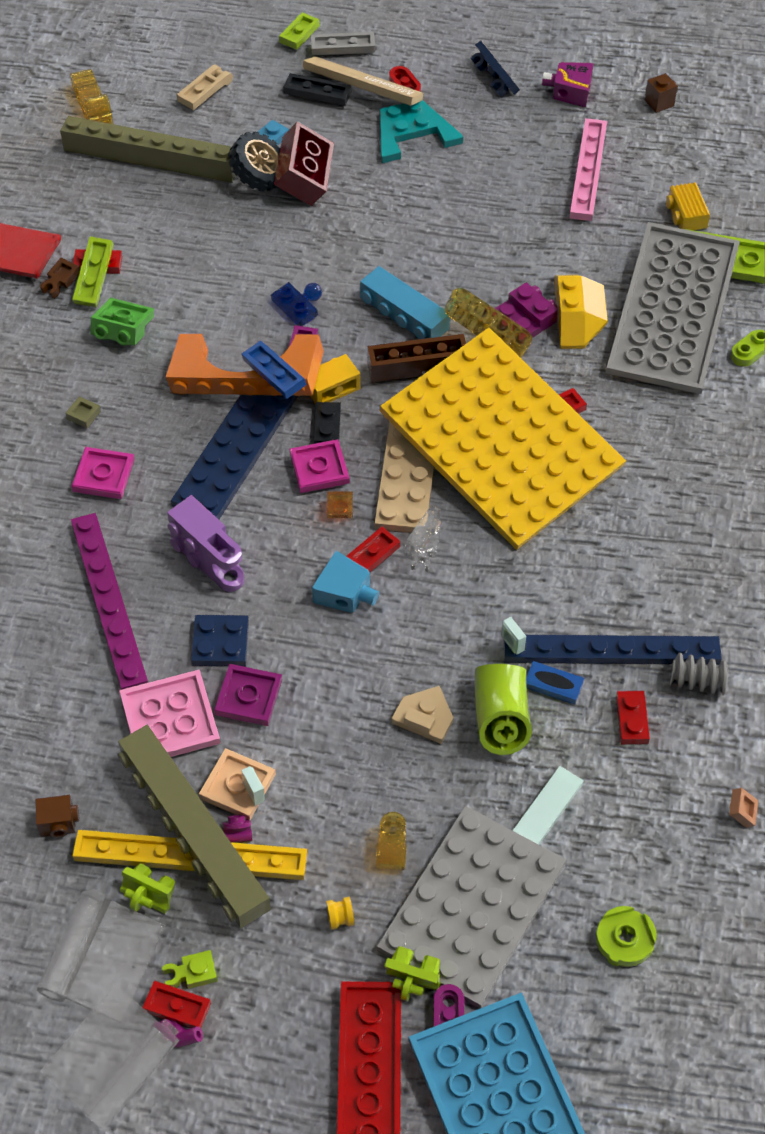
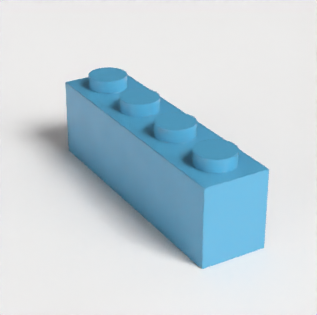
[360,266,450,339]

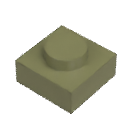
[65,396,101,428]

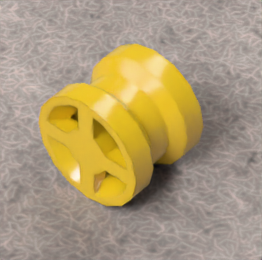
[326,897,355,930]

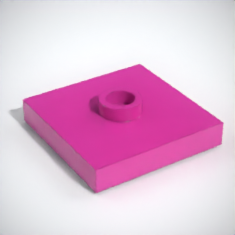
[289,439,350,493]
[71,447,135,499]

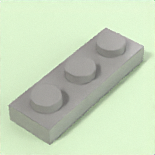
[311,32,375,56]

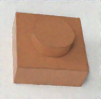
[729,787,758,828]

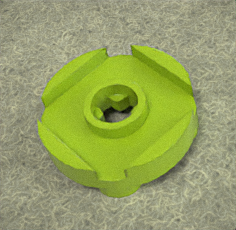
[596,906,657,967]

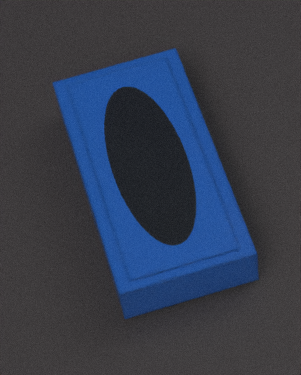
[526,661,585,705]

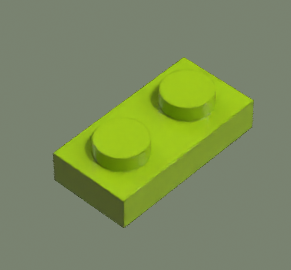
[279,12,320,50]

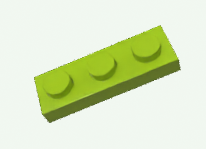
[72,236,114,308]

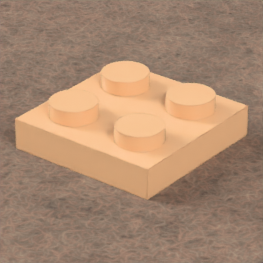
[199,748,276,820]

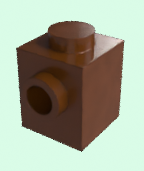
[644,73,678,113]
[35,795,80,838]

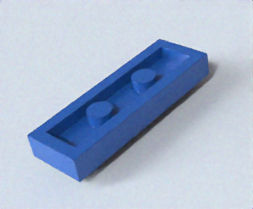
[241,340,306,399]

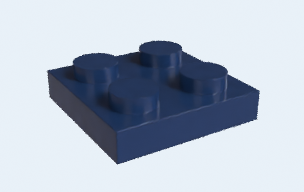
[191,615,249,667]

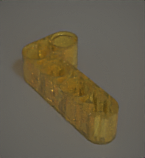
[70,69,113,124]
[444,288,532,359]

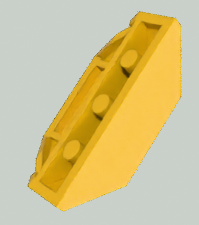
[554,275,608,349]

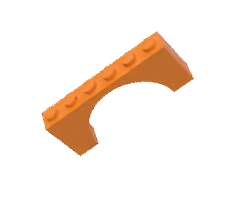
[166,334,324,396]

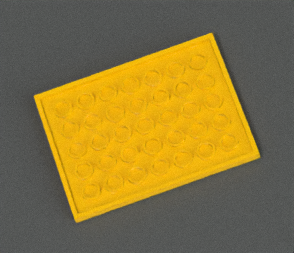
[379,328,626,550]

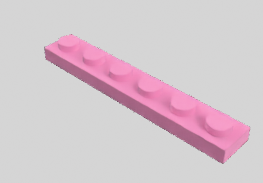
[570,118,607,221]

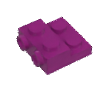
[490,282,558,345]

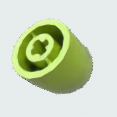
[475,664,532,755]

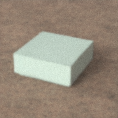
[501,617,526,654]
[241,766,265,806]

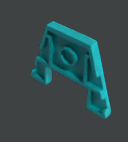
[380,100,464,163]

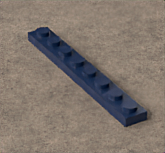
[504,634,722,665]

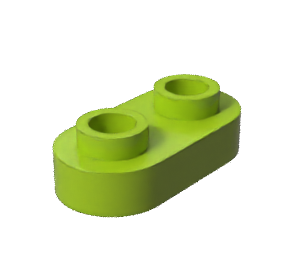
[731,330,765,367]

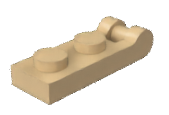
[177,65,233,110]

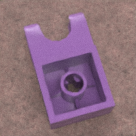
[167,495,245,592]

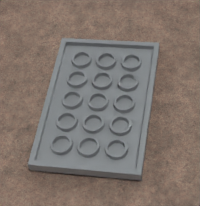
[377,806,567,1009]

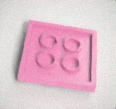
[119,669,221,757]

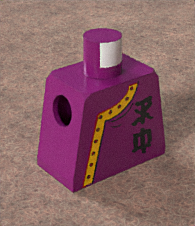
[542,62,594,107]

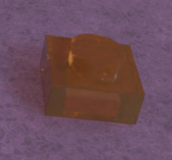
[327,491,353,518]

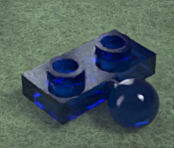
[270,282,322,326]

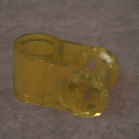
[376,812,407,870]

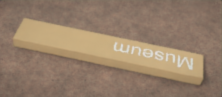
[302,56,423,106]

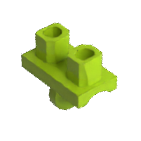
[120,863,175,914]
[384,946,440,1001]

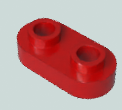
[389,66,421,92]

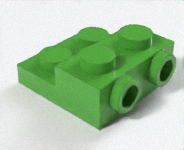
[90,298,154,346]

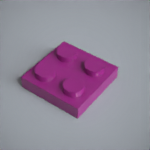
[214,664,283,726]

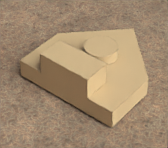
[391,686,453,744]

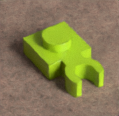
[162,950,218,989]

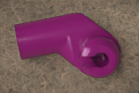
[157,1019,203,1047]

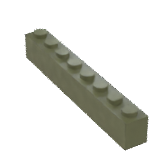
[60,116,236,183]
[117,724,271,928]

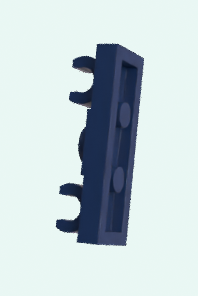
[470,40,520,97]

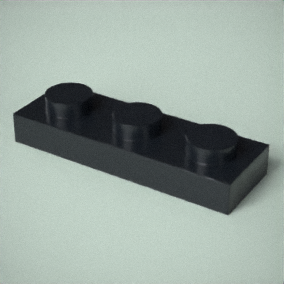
[283,73,352,106]

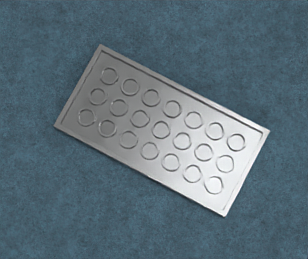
[606,222,740,394]

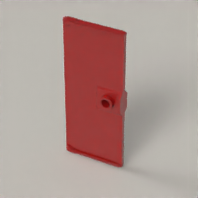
[0,223,61,279]

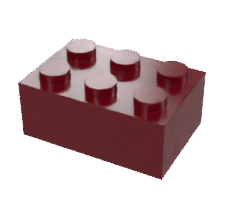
[274,121,334,206]

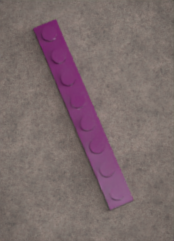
[71,512,148,690]

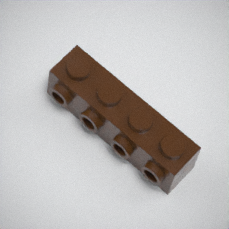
[367,334,466,383]

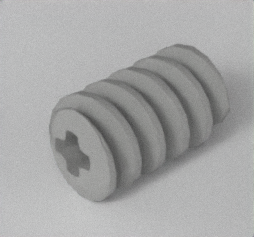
[669,653,728,696]

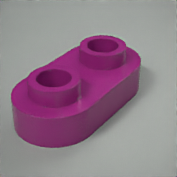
[433,984,464,1027]

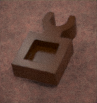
[40,258,80,299]

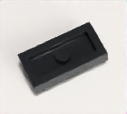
[314,402,341,444]

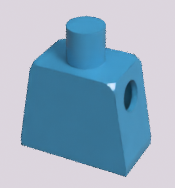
[312,551,379,613]

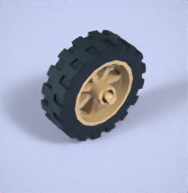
[228,132,280,192]

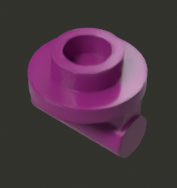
[222,815,252,843]

